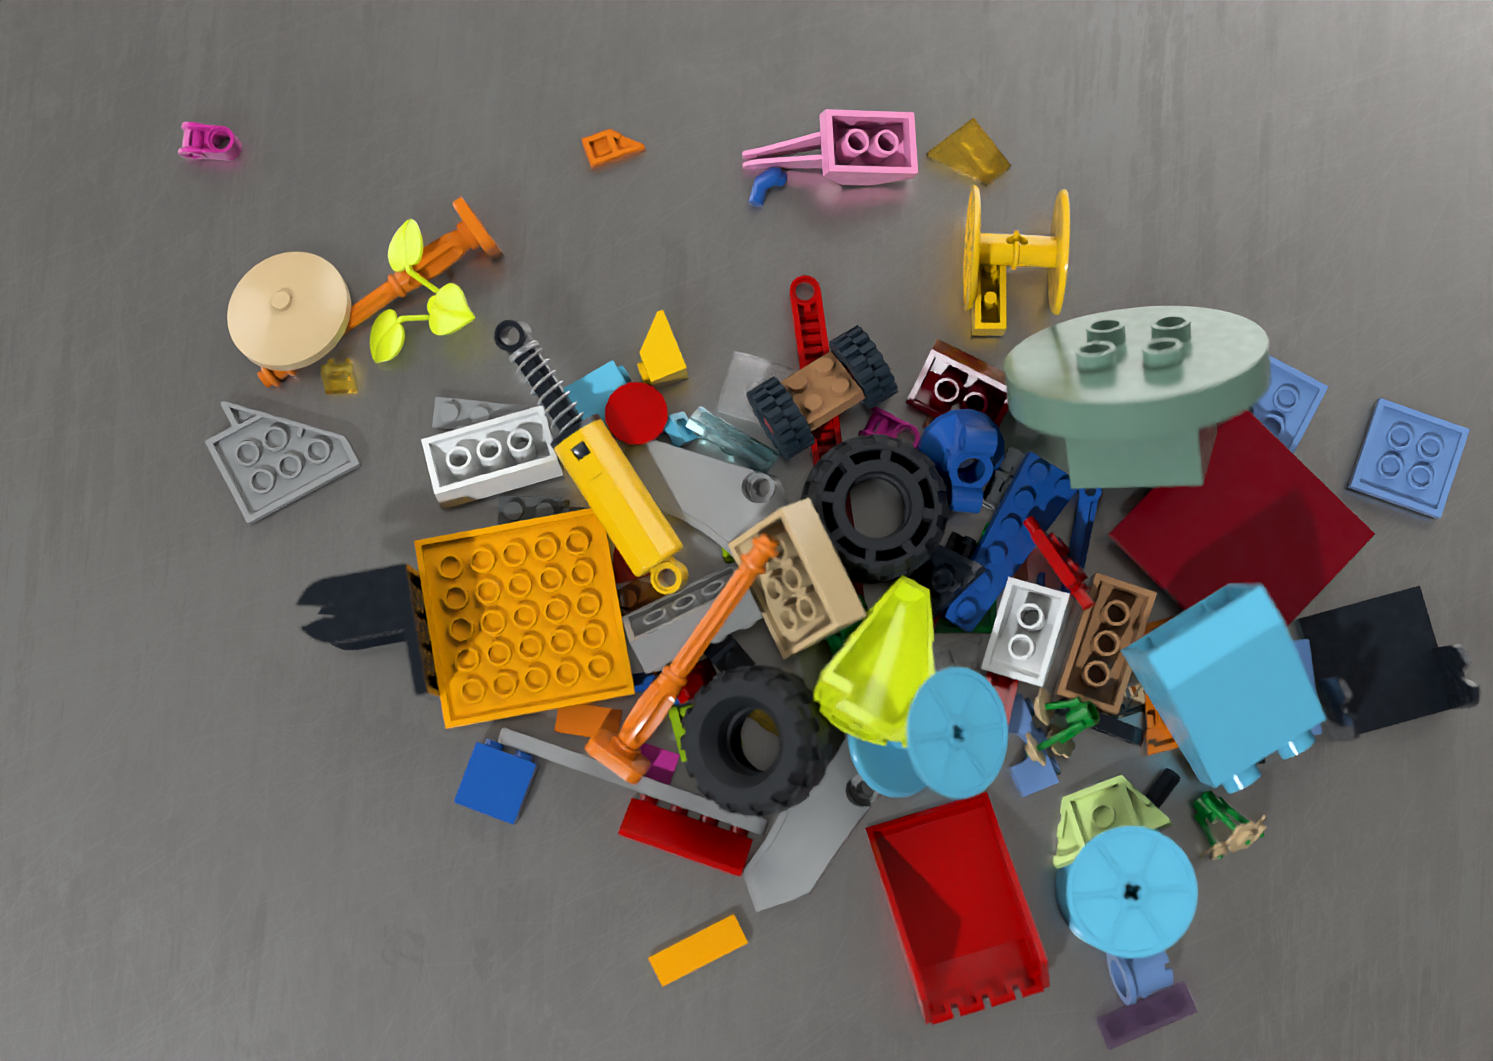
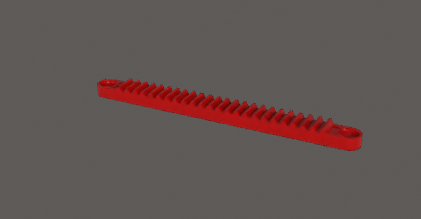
[789,275,865,601]

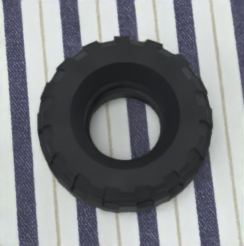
[801,434,949,583]
[680,665,832,816]

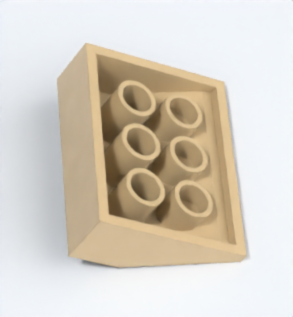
[728,498,866,659]

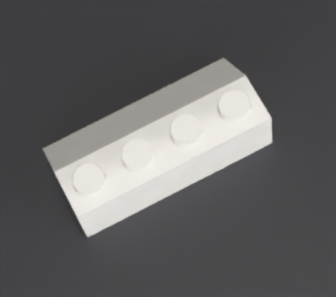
[421,406,563,510]

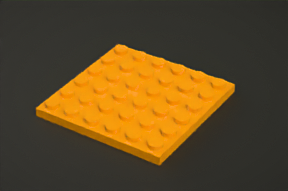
[414,508,636,729]

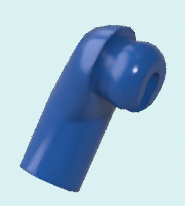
[748,167,788,207]

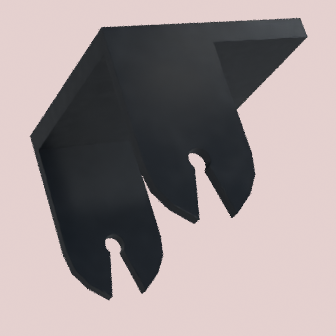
[296,563,440,701]
[1296,586,1480,741]

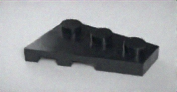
[910,544,987,621]

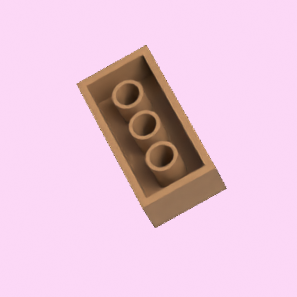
[1052,572,1157,716]

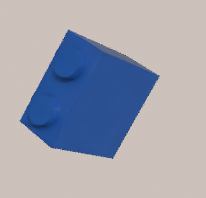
[454,738,539,825]

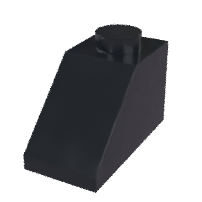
[704,634,755,673]

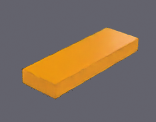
[648,914,748,987]

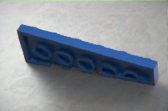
[941,451,1079,633]

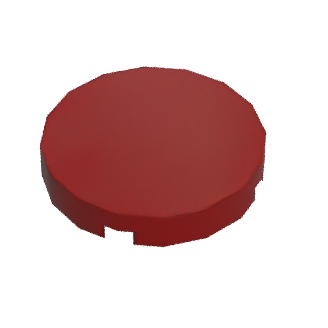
[605,382,668,446]

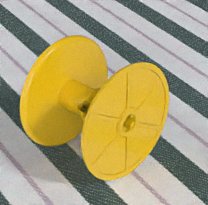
[963,185,1070,315]

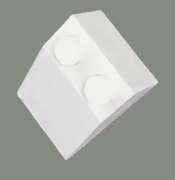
[981,577,1074,687]

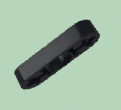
[1055,698,1147,747]

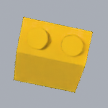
[637,309,688,390]

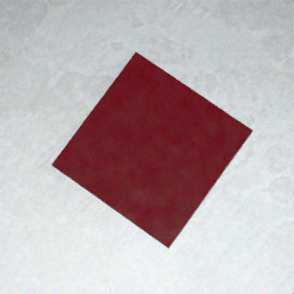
[1108,409,1375,628]

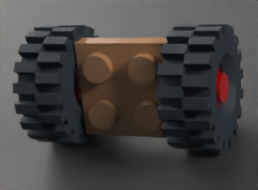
[746,325,898,460]

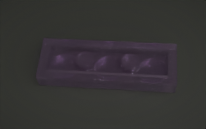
[1095,981,1198,1050]

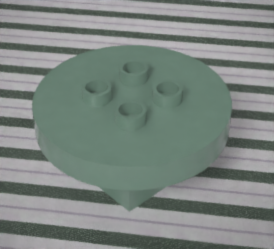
[1004,306,1271,489]

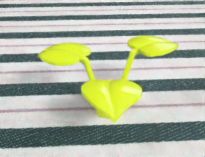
[370,218,475,364]

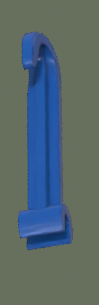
[1036,488,1102,601]

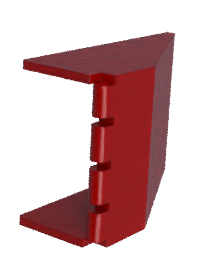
[865,791,1050,1025]

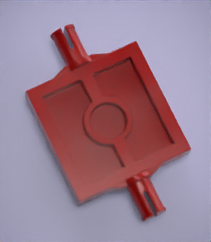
[1023,516,1095,611]

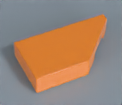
[581,129,646,170]

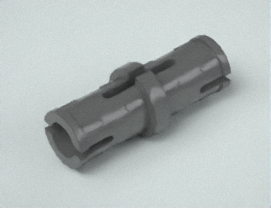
[982,447,1025,510]

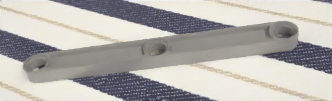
[497,727,769,836]

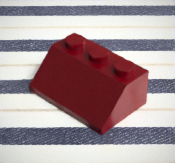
[905,339,1009,427]

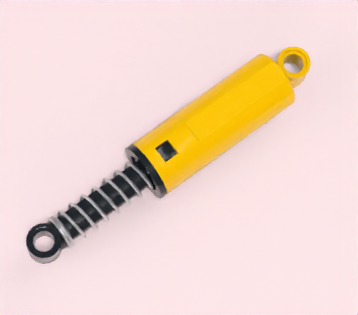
[494,320,689,594]

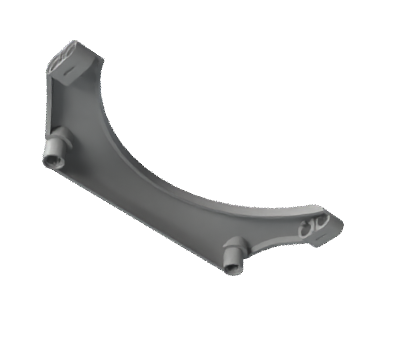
[622,440,882,912]

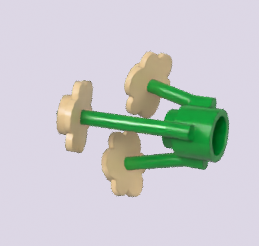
[1024,688,1100,766]
[1192,790,1267,860]

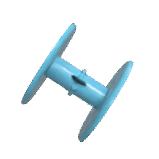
[848,667,1008,799]
[1055,826,1198,958]

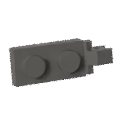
[497,495,585,525]

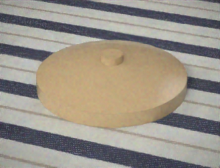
[227,252,351,371]

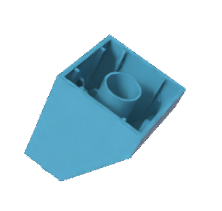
[1120,583,1326,794]

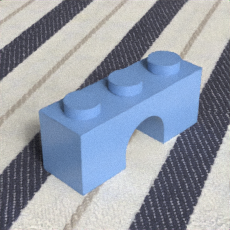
[1008,693,1061,797]

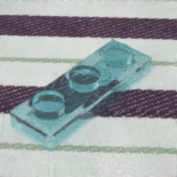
[685,406,780,474]

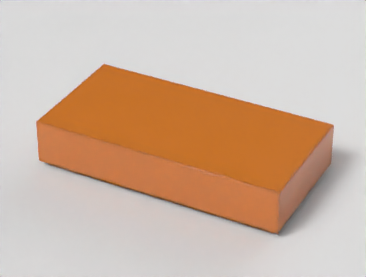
[554,704,623,738]

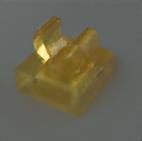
[321,358,358,395]

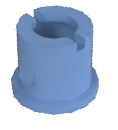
[1106,950,1174,1006]

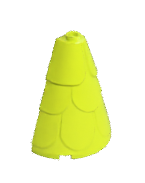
[814,575,935,747]

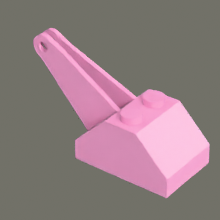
[742,109,918,185]

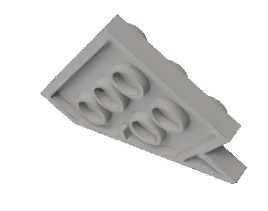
[204,401,361,525]

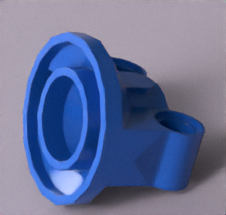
[918,409,1005,514]

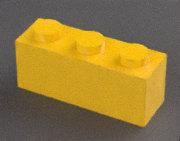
[971,264,1007,336]

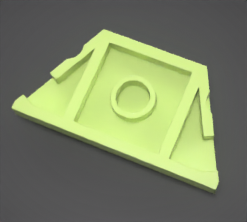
[1053,775,1173,869]

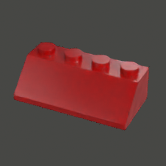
[617,793,753,877]

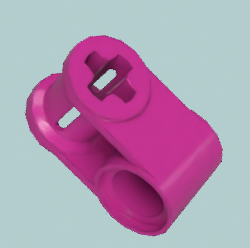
[178,122,242,161]
[858,407,920,449]

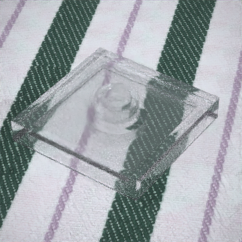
[716,351,794,424]

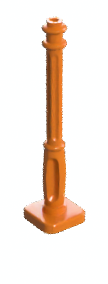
[257,196,503,388]
[584,533,779,785]

